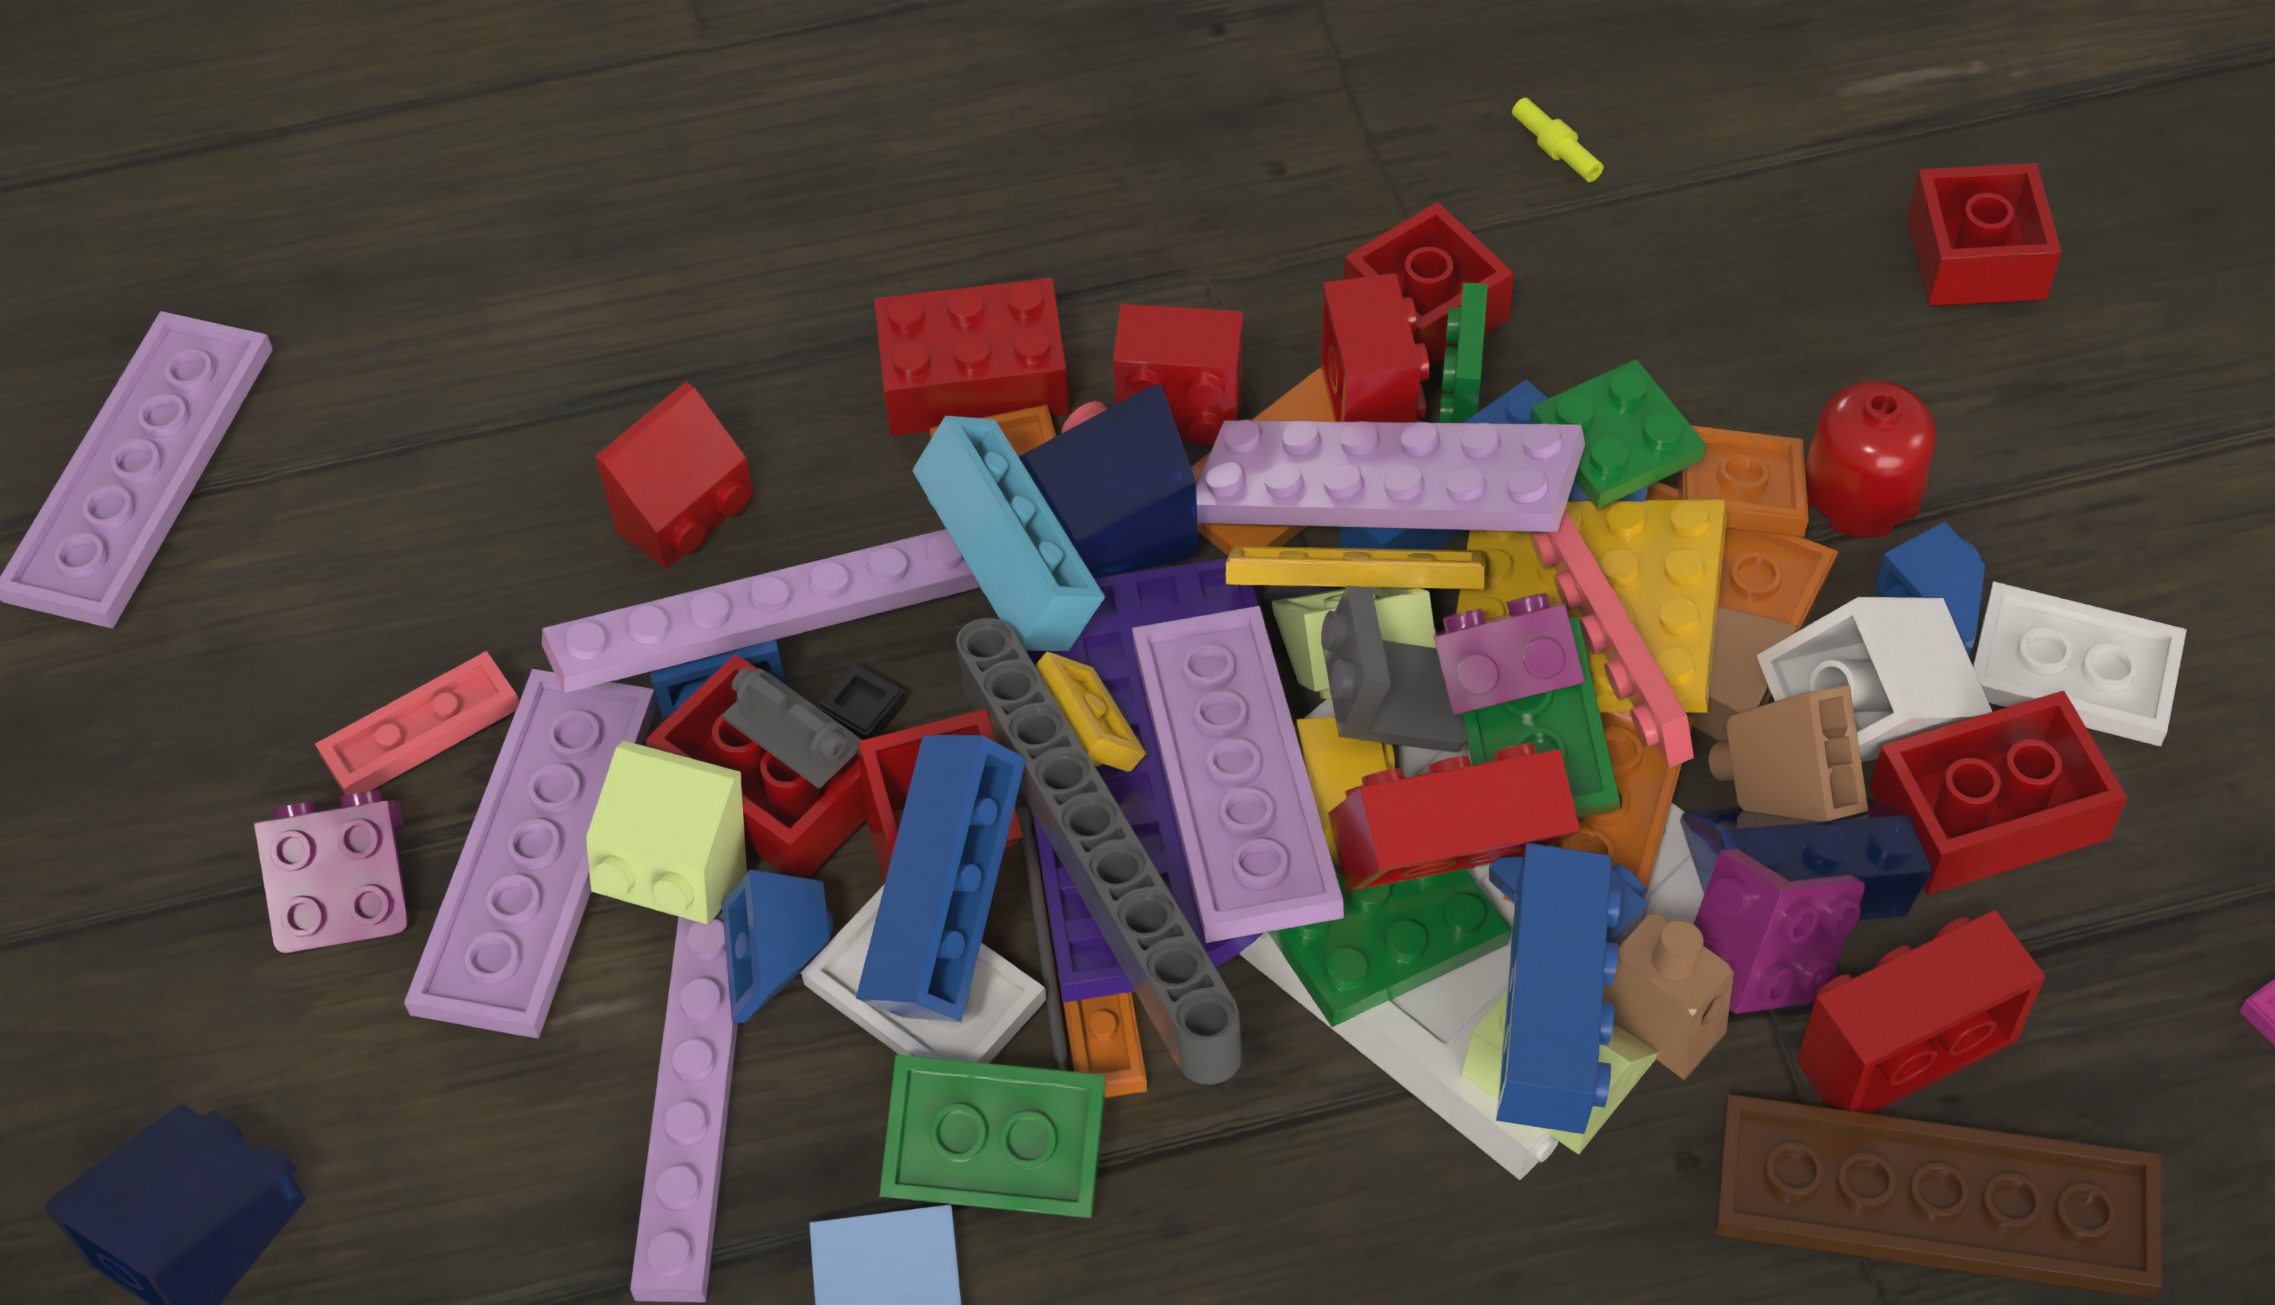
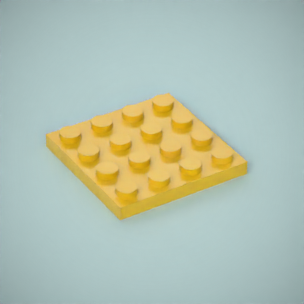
[1456,499,1727,713]

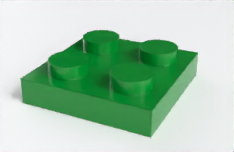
[1439,282,1488,423]
[1529,359,1707,509]

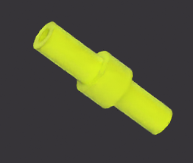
[1512,98,1604,182]

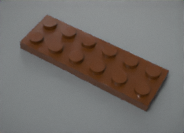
[1715,1094,2162,1299]

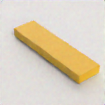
[1226,546,1486,589]

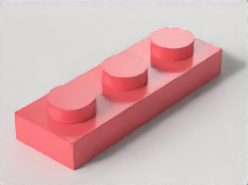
[315,651,519,795]

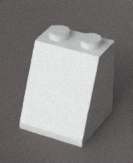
[1756,597,1992,763]

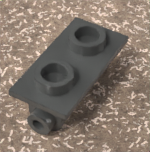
[722,668,862,789]

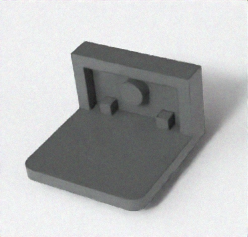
[1321,586,1468,752]

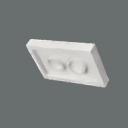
[1972,581,2187,747]
[801,884,1046,1064]

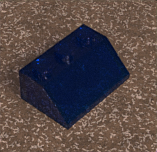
[1680,798,1932,920]

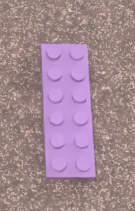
[0,311,273,629]
[1189,420,1585,532]
[1132,606,1344,943]
[404,669,658,1039]

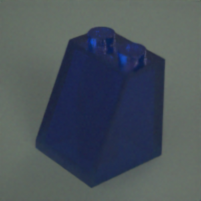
[1019,384,1198,578]
[44,1103,306,1305]

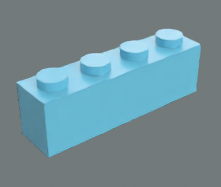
[912,416,1105,651]

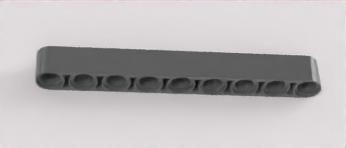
[956,618,1242,1085]

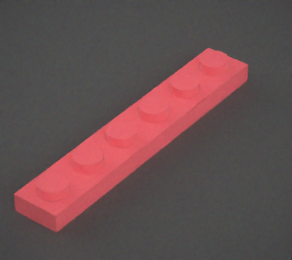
[1529,510,1694,768]

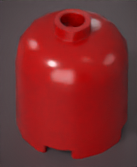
[1805,380,1937,538]

